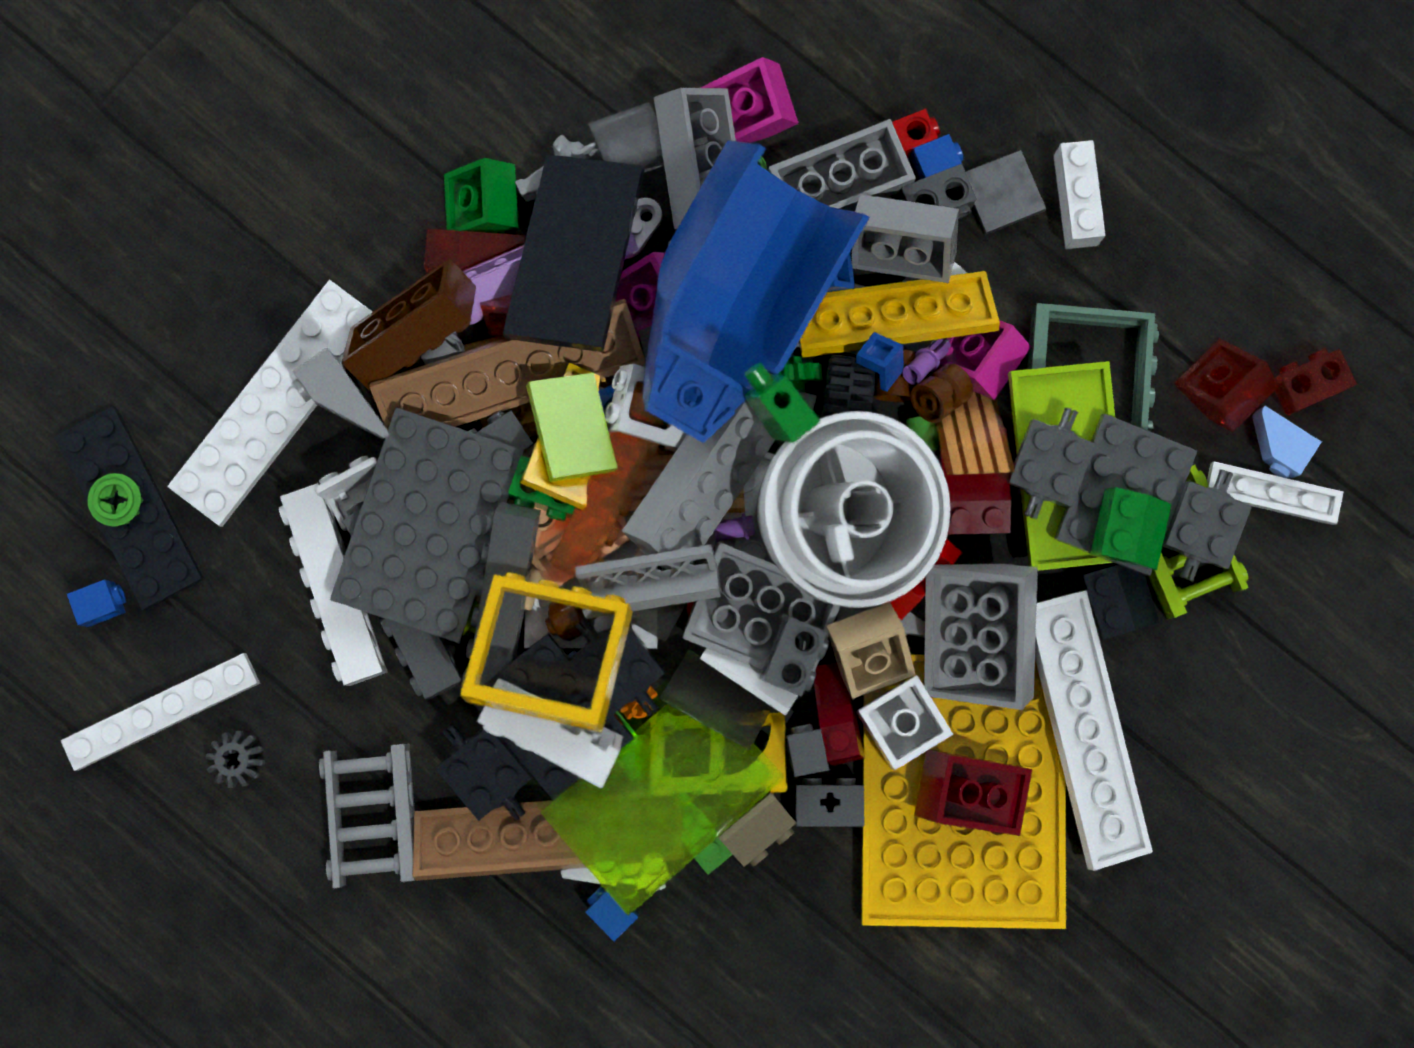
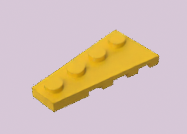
[520,362,600,510]

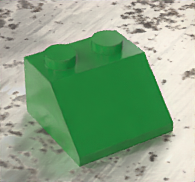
[444,158,518,238]
[1090,487,1172,570]

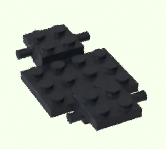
[435,618,665,821]

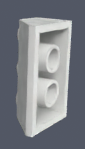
[700,648,798,715]

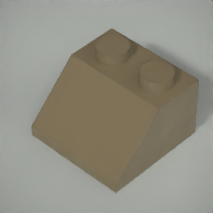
[718,793,796,867]

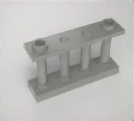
[319,744,415,888]

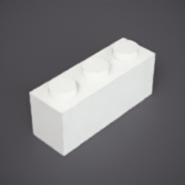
[1054,140,1105,249]

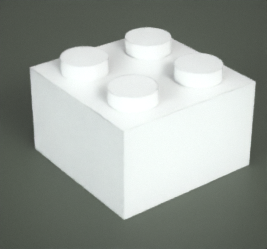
[856,675,953,770]

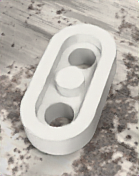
[627,198,663,259]

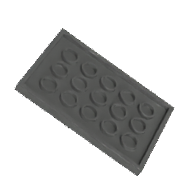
[330,407,525,643]

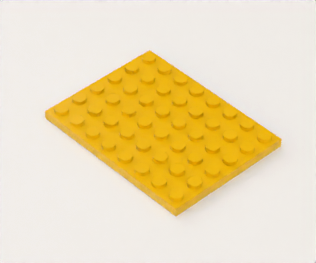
[861,655,1066,929]

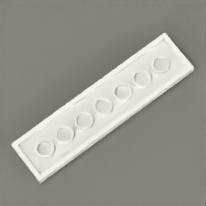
[167,280,372,527]
[1035,590,1153,871]

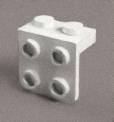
[314,456,378,531]

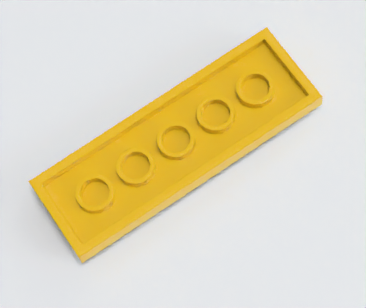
[799,271,1000,358]

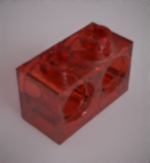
[1271,348,1357,416]

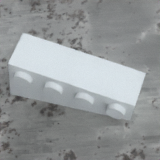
[477,678,623,788]

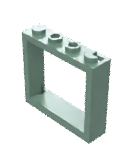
[1027,303,1159,432]

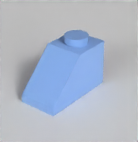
[1252,406,1321,479]

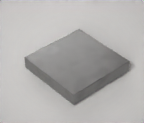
[966,150,1046,235]

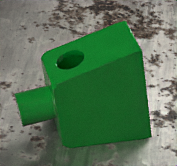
[744,362,820,444]

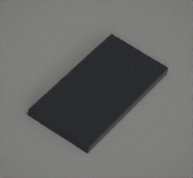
[503,154,644,352]

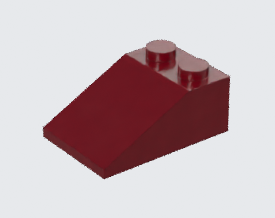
[939,427,1011,534]
[914,749,1033,836]

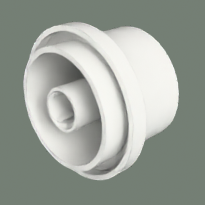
[756,412,950,607]

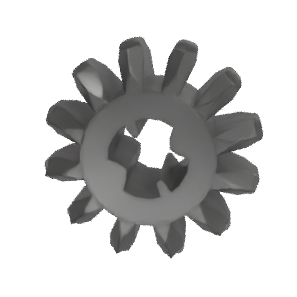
[206,731,265,788]

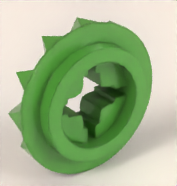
[88,473,143,527]

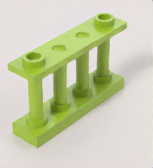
[1148,465,1249,620]

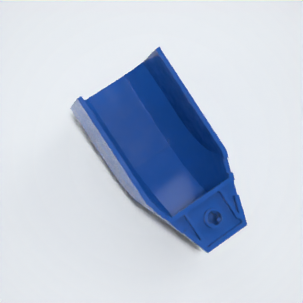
[643,140,870,443]

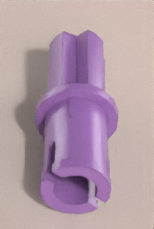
[902,338,951,385]

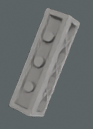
[576,545,721,619]

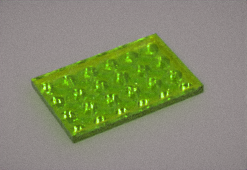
[540,680,784,916]

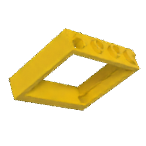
[461,573,633,733]

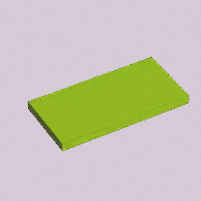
[1008,361,1115,571]

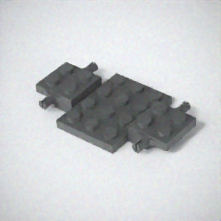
[1007,407,1252,581]

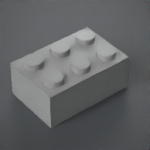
[852,194,959,283]

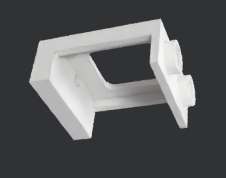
[605,364,687,452]

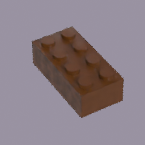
[341,258,476,390]

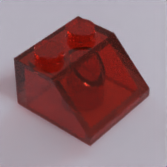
[1175,338,1278,433]

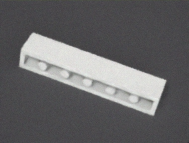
[279,483,388,686]

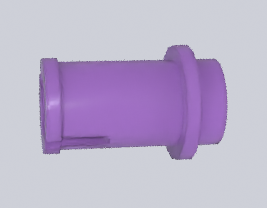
[714,513,756,543]

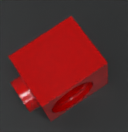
[892,109,940,159]

